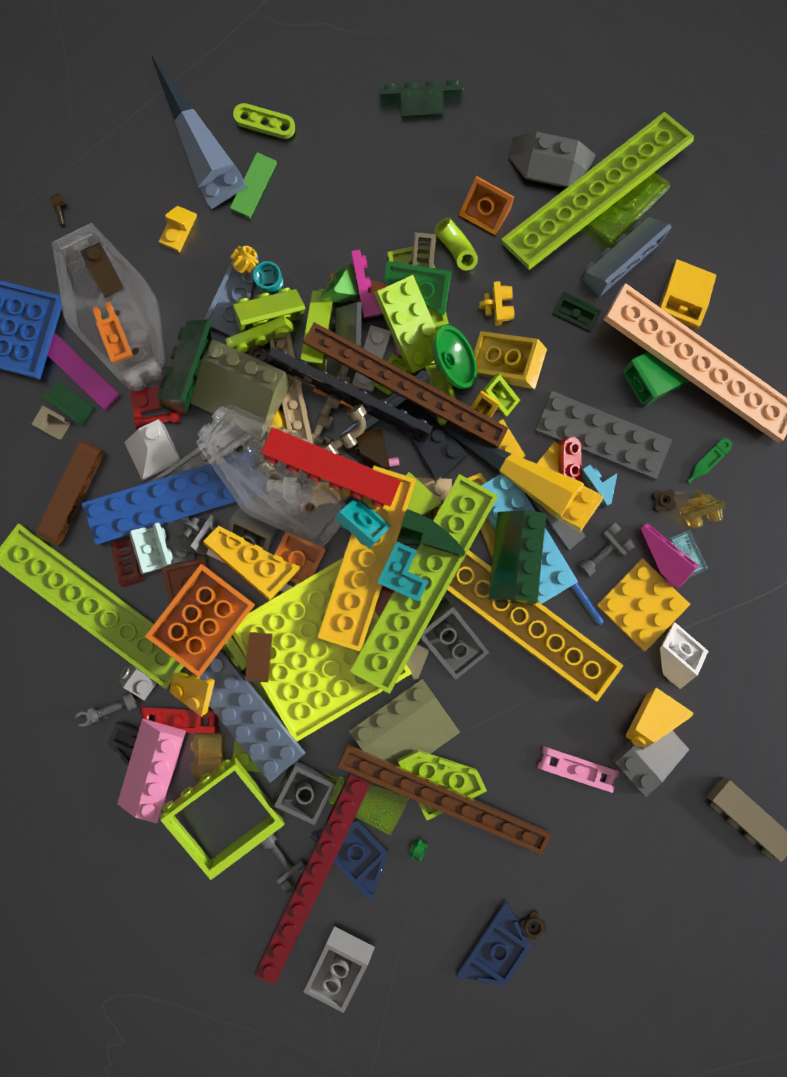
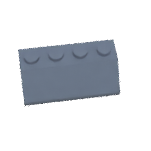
[582,217,672,297]

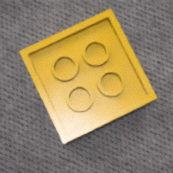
[596,558,690,651]

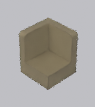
[32,405,71,440]

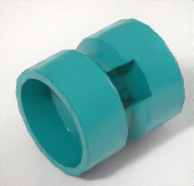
[253,261,284,295]

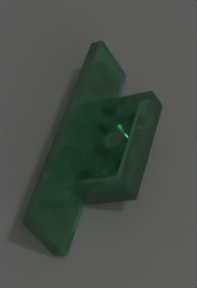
[379,80,464,116]

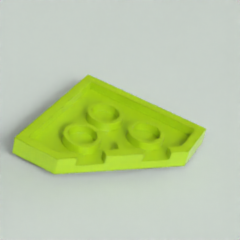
[397,749,487,821]

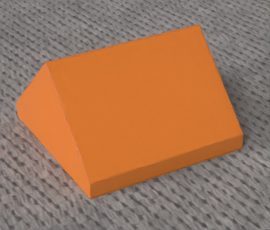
[459,176,514,235]

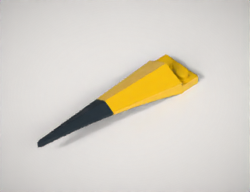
[442,426,603,532]

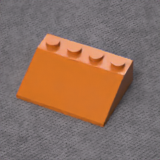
[145,564,255,678]

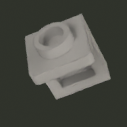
[119,664,157,700]

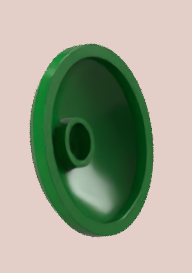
[432,325,477,389]

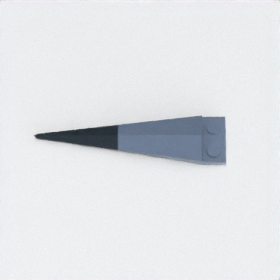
[152,55,247,209]

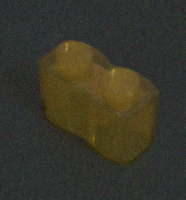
[190,733,224,780]

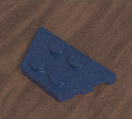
[310,819,388,901]
[456,901,531,986]

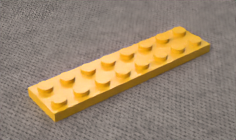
[318,466,417,652]

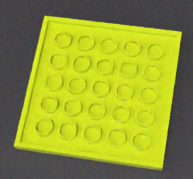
[233,557,412,741]

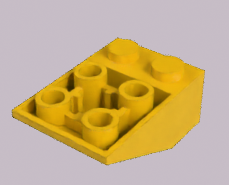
[658,259,716,332]

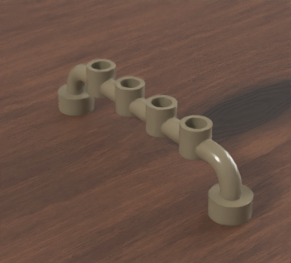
[311,355,350,447]
[256,404,367,480]

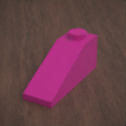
[641,524,699,588]

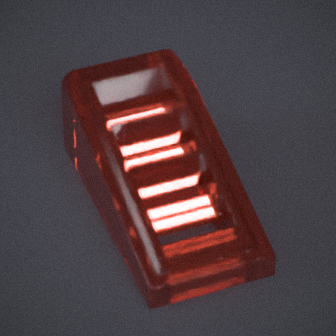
[111,537,143,587]

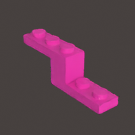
[351,250,401,357]

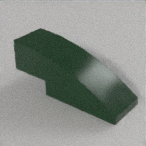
[401,509,465,558]

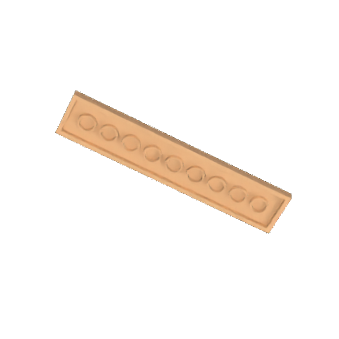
[603,283,787,443]

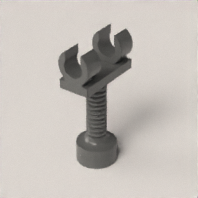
[577,523,636,577]
[75,692,138,727]
[258,834,306,894]

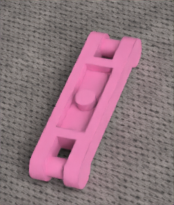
[537,746,620,793]

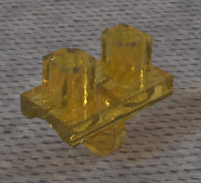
[679,490,726,529]

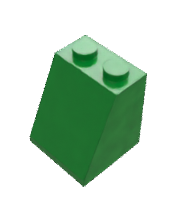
[622,352,689,407]

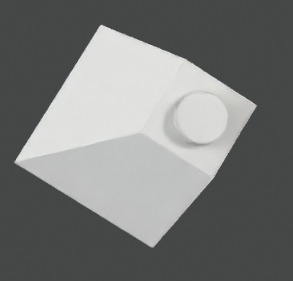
[124,419,181,481]
[660,622,708,689]

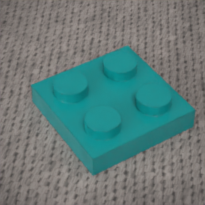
[335,498,392,549]

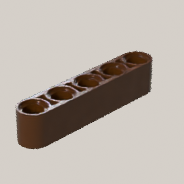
[36,441,104,546]

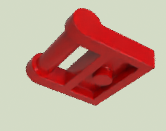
[130,386,180,430]

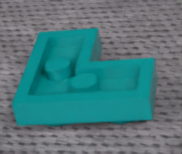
[377,541,428,602]

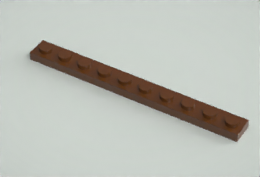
[303,322,508,448]
[338,744,551,855]

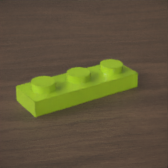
[226,316,294,353]

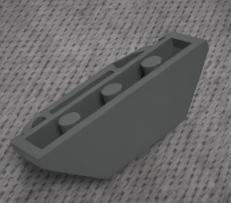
[508,132,595,188]

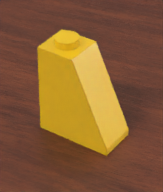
[626,688,693,749]

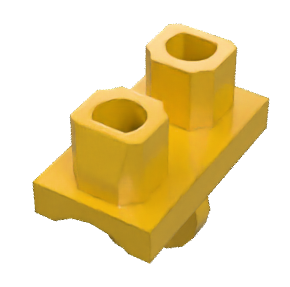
[478,281,514,326]

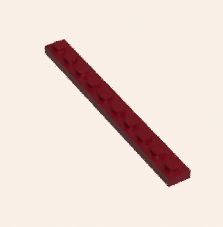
[255,772,371,985]

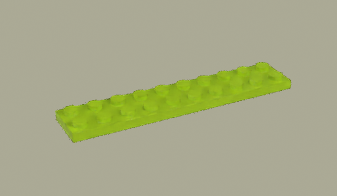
[501,112,694,270]
[350,474,498,694]
[0,524,184,689]

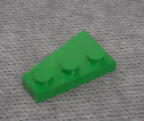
[384,261,452,315]

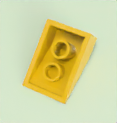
[474,331,547,389]

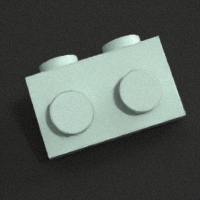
[129,522,172,574]

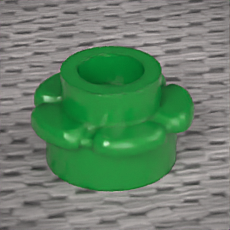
[408,839,427,861]

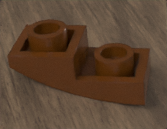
[246,632,273,683]

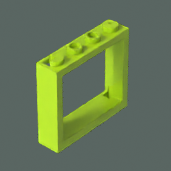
[160,756,284,880]

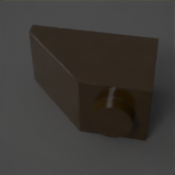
[80,242,124,298]
[354,429,390,471]

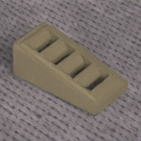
[412,232,436,268]

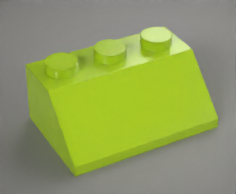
[233,288,305,333]

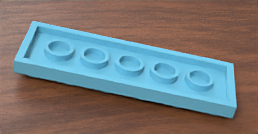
[481,474,578,604]

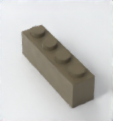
[706,777,787,862]

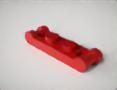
[138,707,219,734]

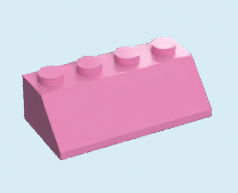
[117,719,186,823]

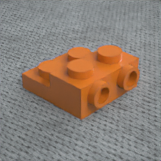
[275,528,328,584]

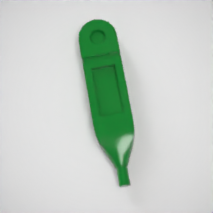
[687,438,732,483]

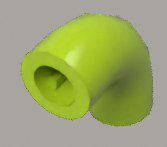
[434,217,478,271]

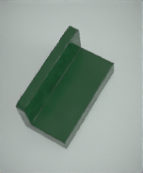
[40,381,94,425]

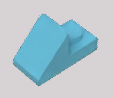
[581,465,617,508]

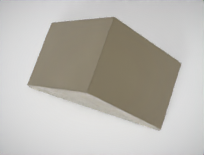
[407,644,430,681]

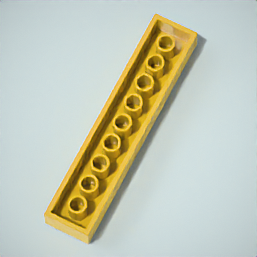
[446,550,624,702]

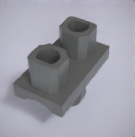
[181,515,217,556]

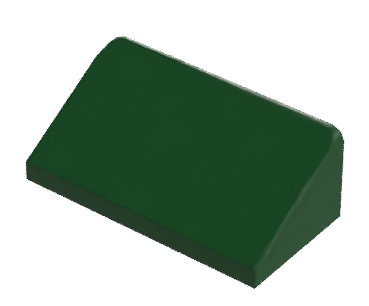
[553,291,601,331]

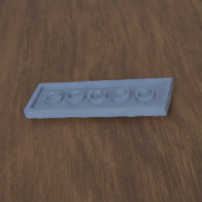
[190,649,305,783]

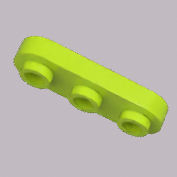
[233,103,295,139]

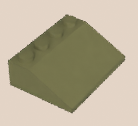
[191,339,293,438]
[349,678,460,767]

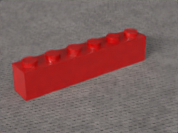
[260,427,401,509]

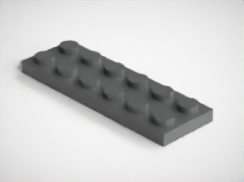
[535,391,672,480]

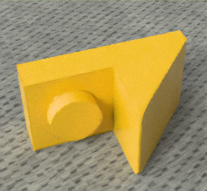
[159,206,197,253]

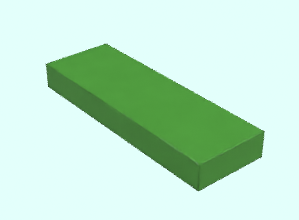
[230,152,277,219]

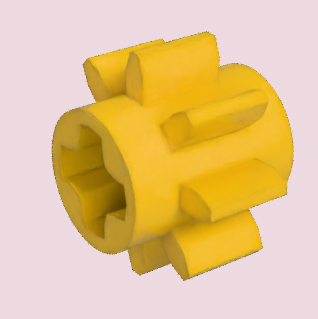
[230,246,259,273]

